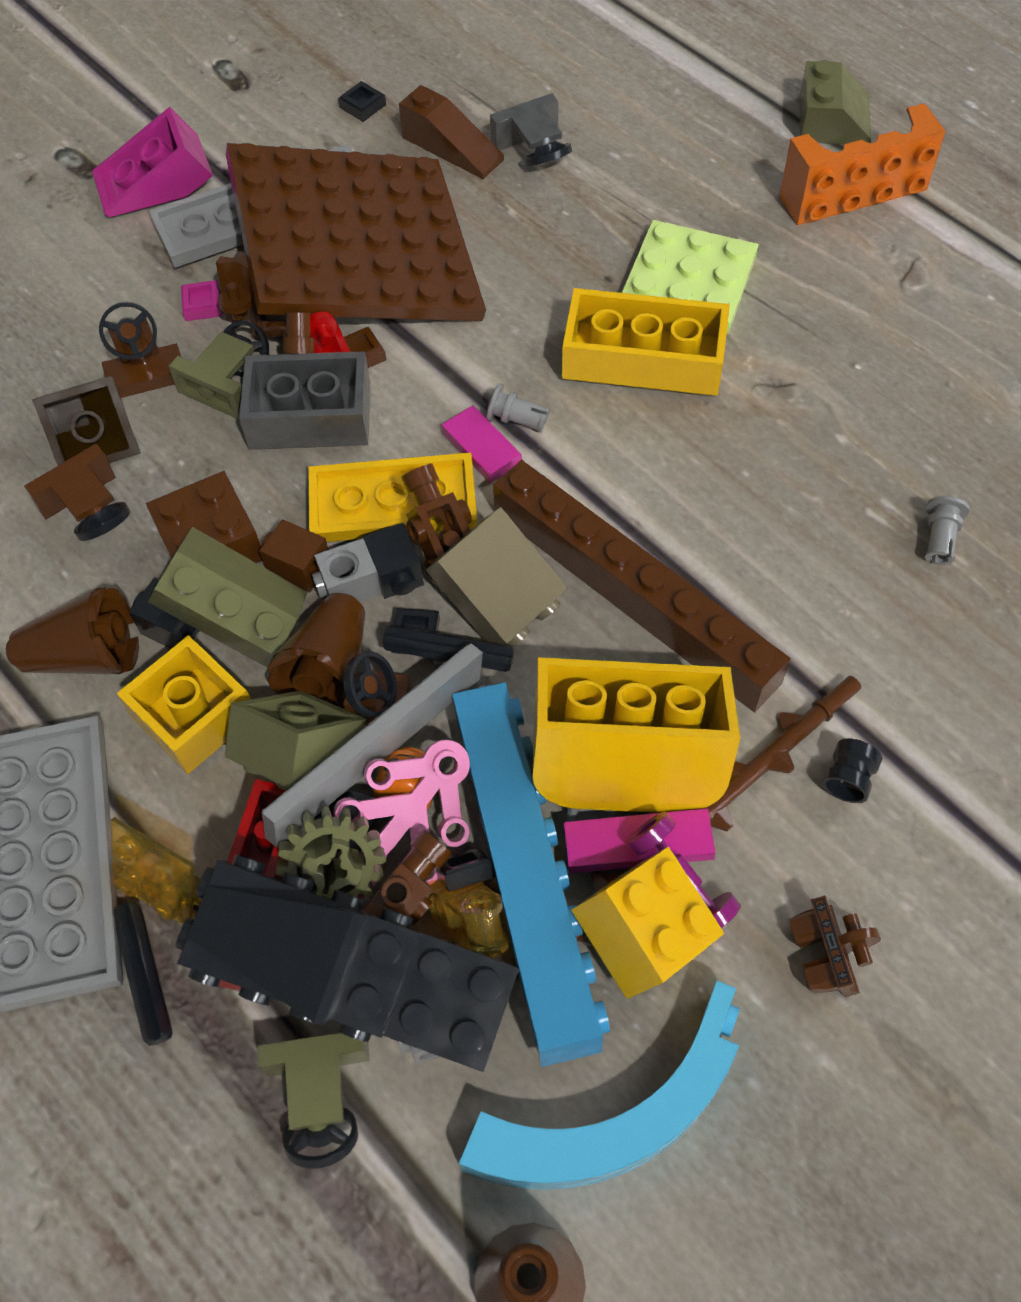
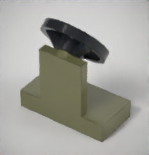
[169,321,269,420]
[257,1033,370,1169]

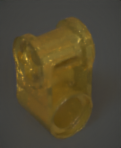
[428,881,510,958]

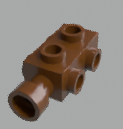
[401,463,472,593]
[362,828,453,926]

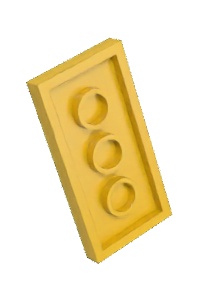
[308,452,478,542]

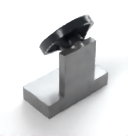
[490,93,572,166]

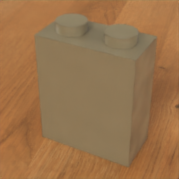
[425,507,568,647]

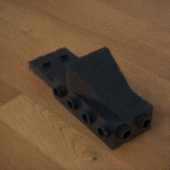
[176,854,519,1072]

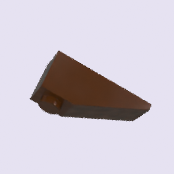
[399,85,504,179]

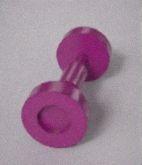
[627,811,741,928]

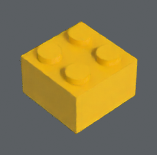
[116,635,251,775]
[571,846,725,999]

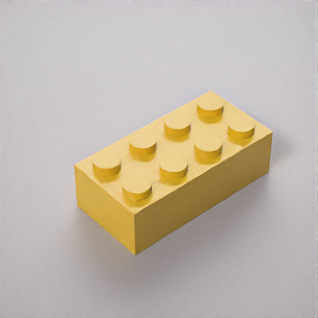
[562,288,730,396]

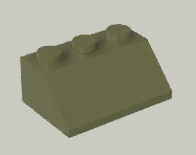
[148,527,308,667]

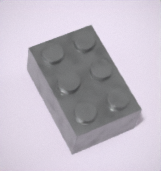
[239,351,371,449]

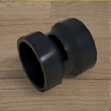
[822,738,883,803]

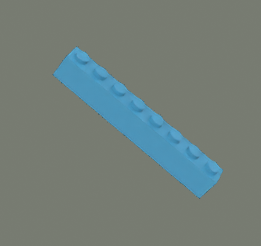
[452,682,610,1067]

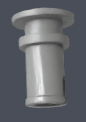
[487,383,550,432]
[925,496,970,565]

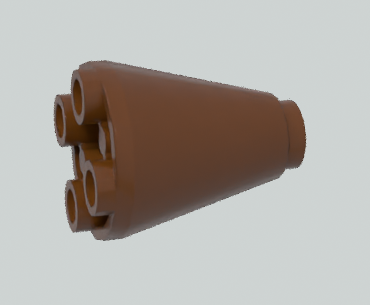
[474,1223,586,1302]

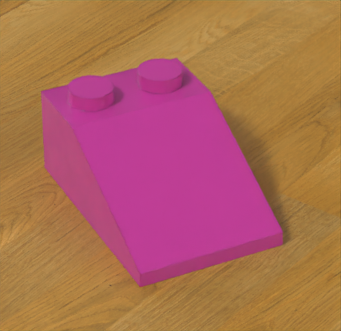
[92,107,213,218]

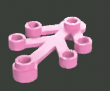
[333,739,470,899]

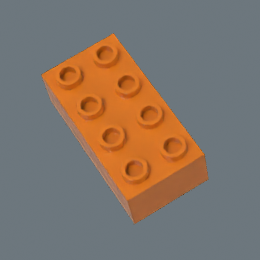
[779,103,946,226]

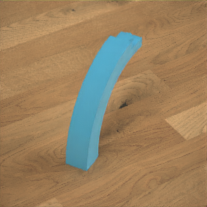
[459,980,740,1190]

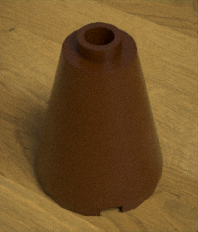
[6,587,139,674]
[267,593,366,709]

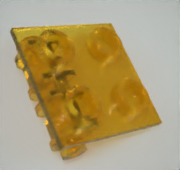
[111,817,202,925]

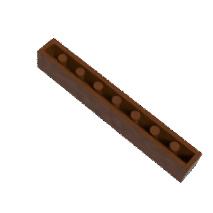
[493,460,791,713]

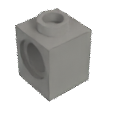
[312,538,382,602]

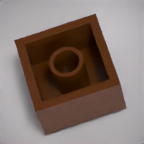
[145,471,263,563]

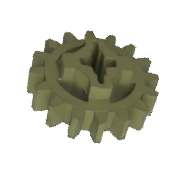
[276,806,386,898]

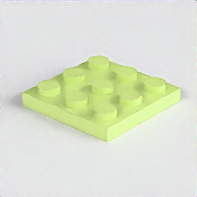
[622,220,759,334]

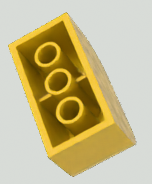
[533,657,741,813]

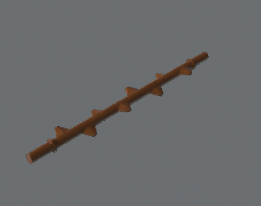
[514,675,861,985]

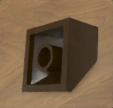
[32,376,141,465]

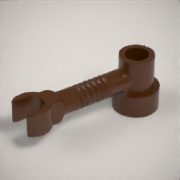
[252,312,315,354]

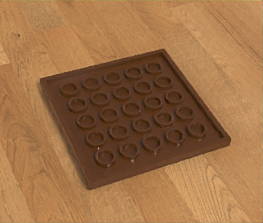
[226,143,486,321]

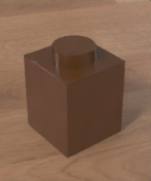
[259,519,329,593]

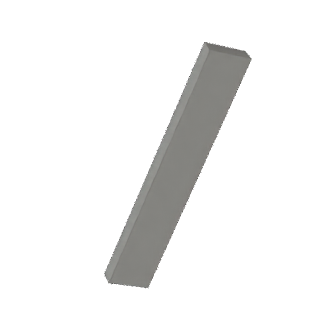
[262,644,483,848]

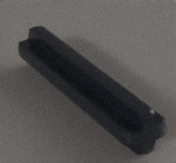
[383,625,514,672]
[114,901,173,1046]

